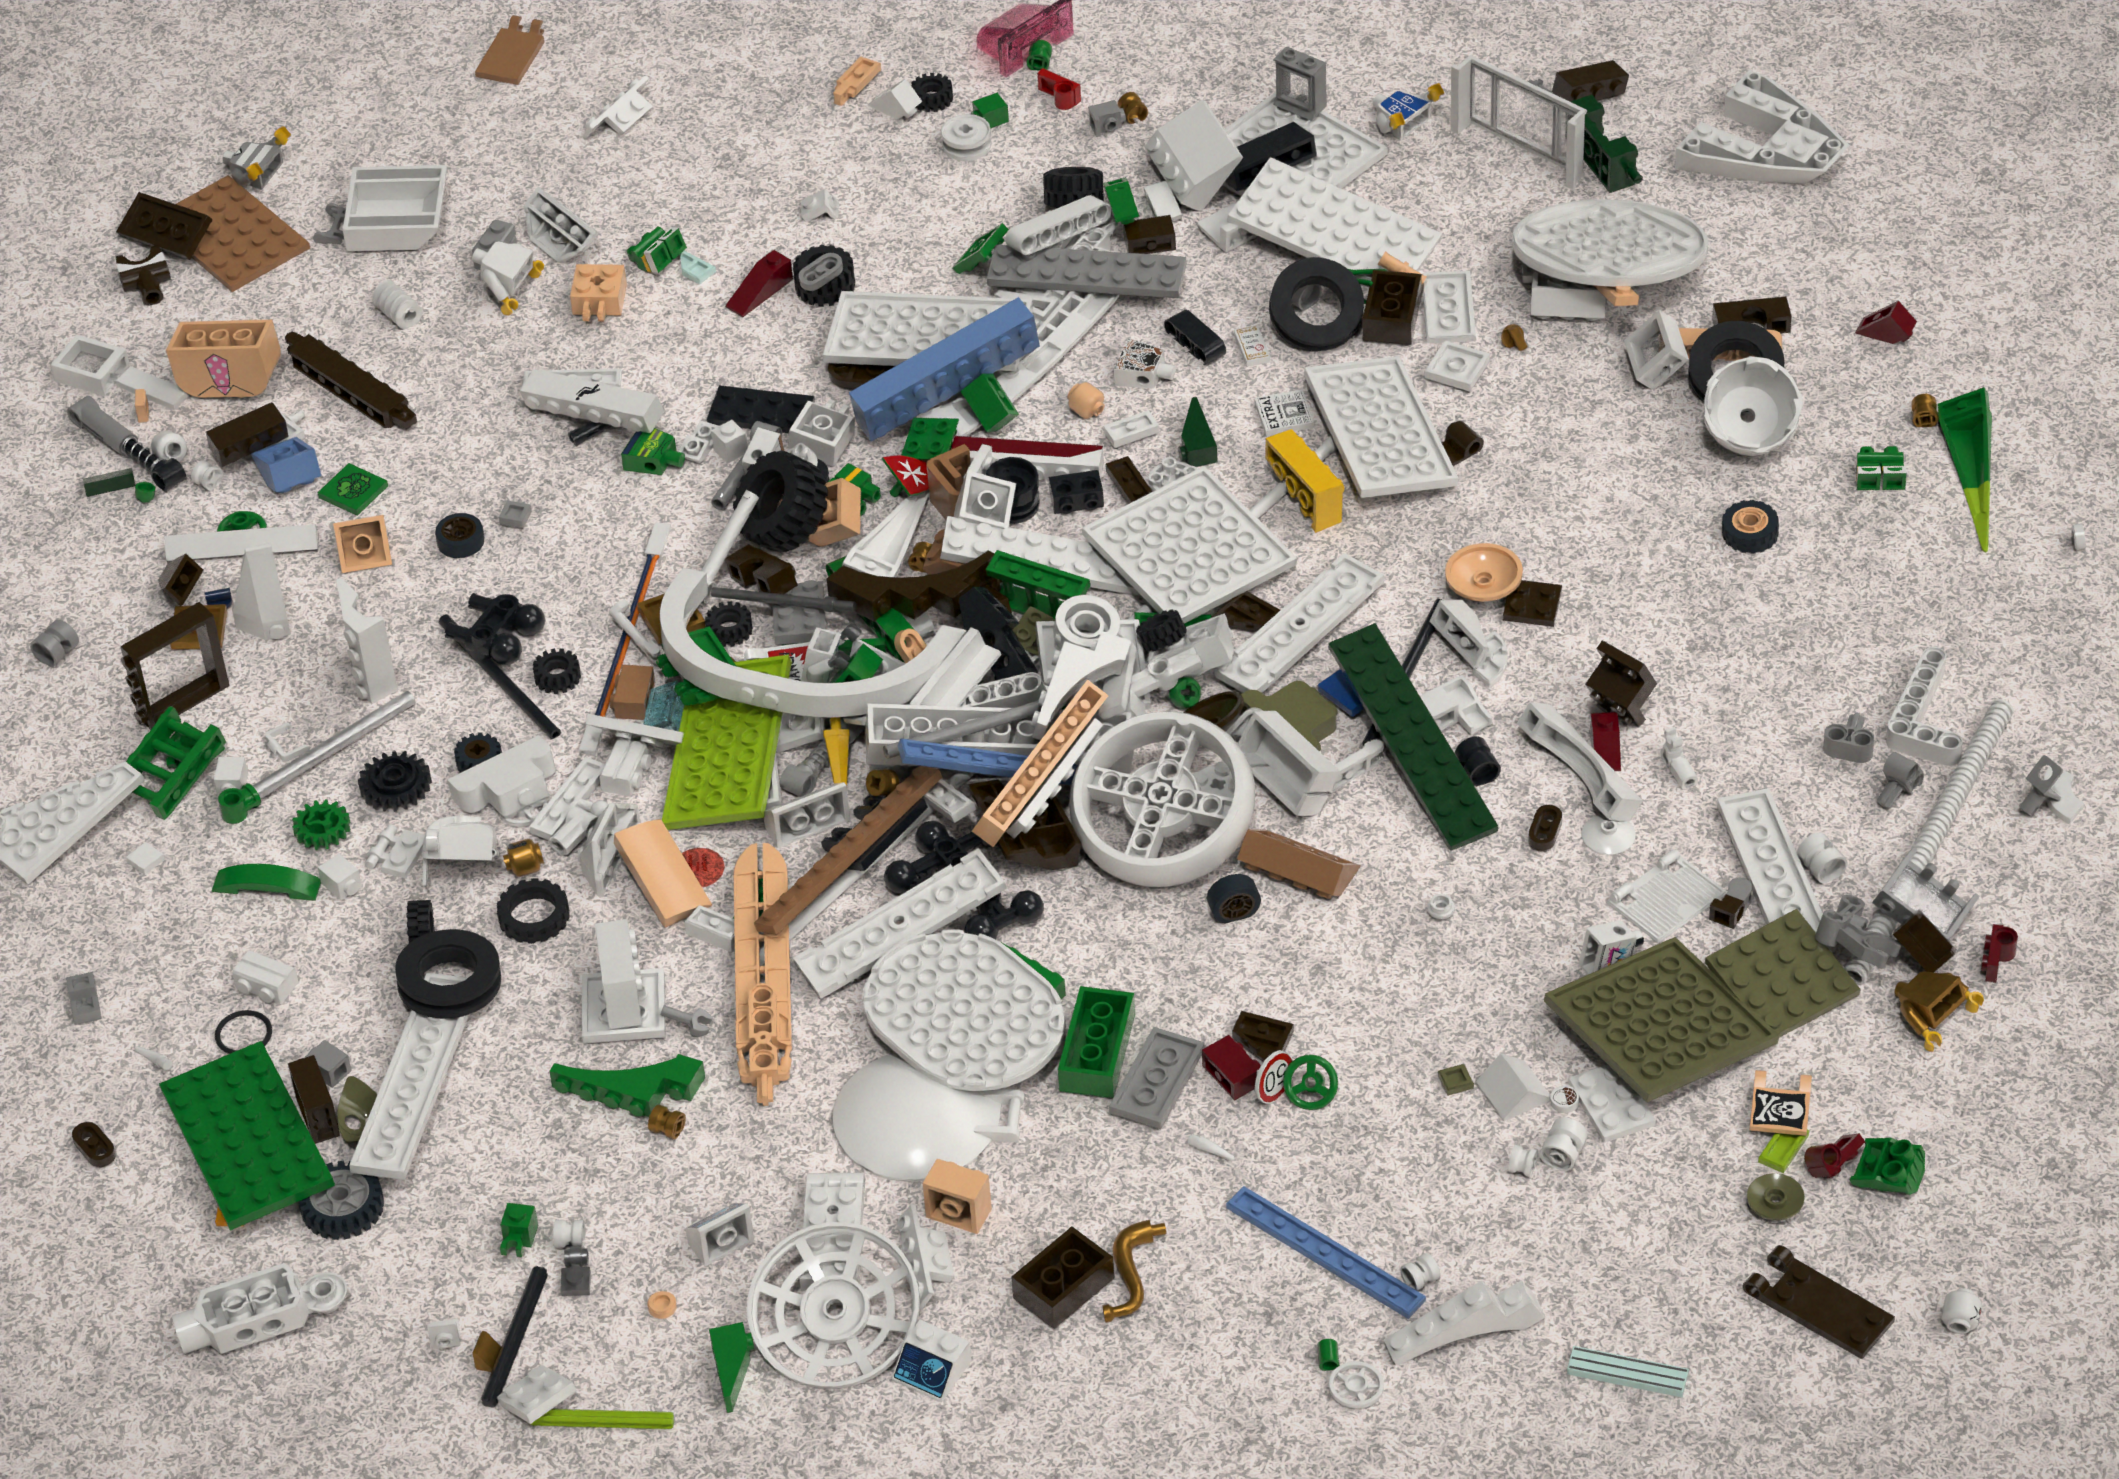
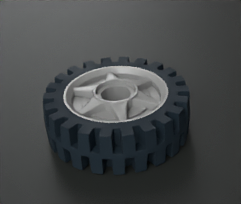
[299,1161,384,1240]

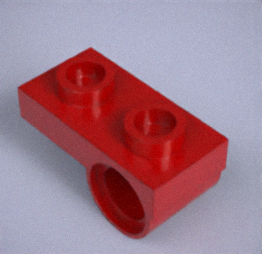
[1037,68,1081,110]

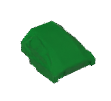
[1850,1138,1925,1195]

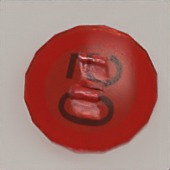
[682,848,725,887]

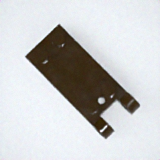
[1743,1245,1895,1359]

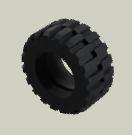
[733,451,828,553]

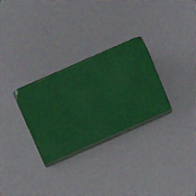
[83,468,136,497]

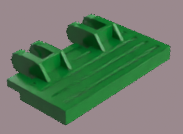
[656,626,737,706]

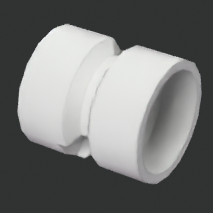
[1797,833,1847,884]
[1540,1117,1588,1171]

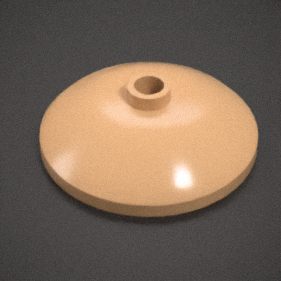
[1445,543,1523,602]

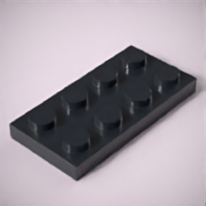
[707,385,815,433]

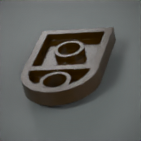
[828,363,895,389]

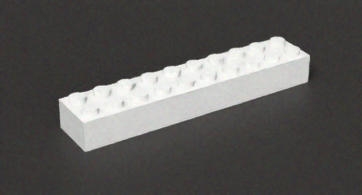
[865,703,1134,772]

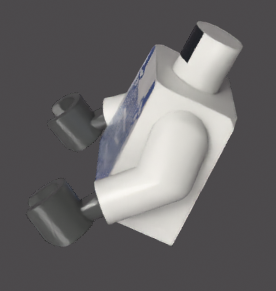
[801,623,862,683]

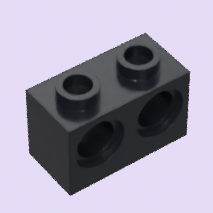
[1048,470,1104,514]

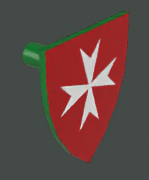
[882,455,929,497]

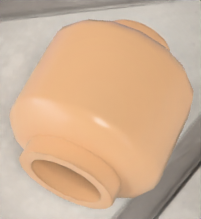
[1067,382,1105,419]

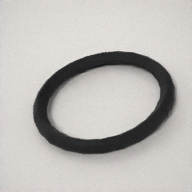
[215,1010,272,1054]

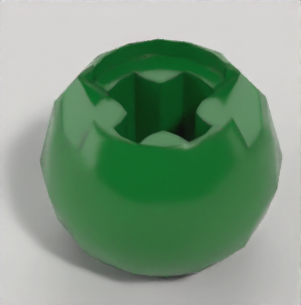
[1169,676,1202,709]

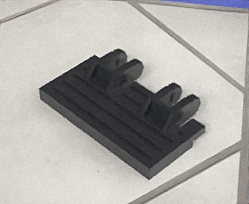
[821,795,928,871]

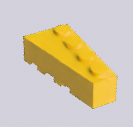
[1265,429,1344,533]

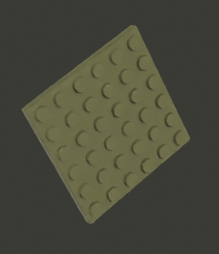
[1544,937,1780,1102]

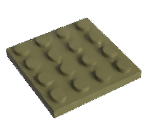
[1705,909,1861,1037]

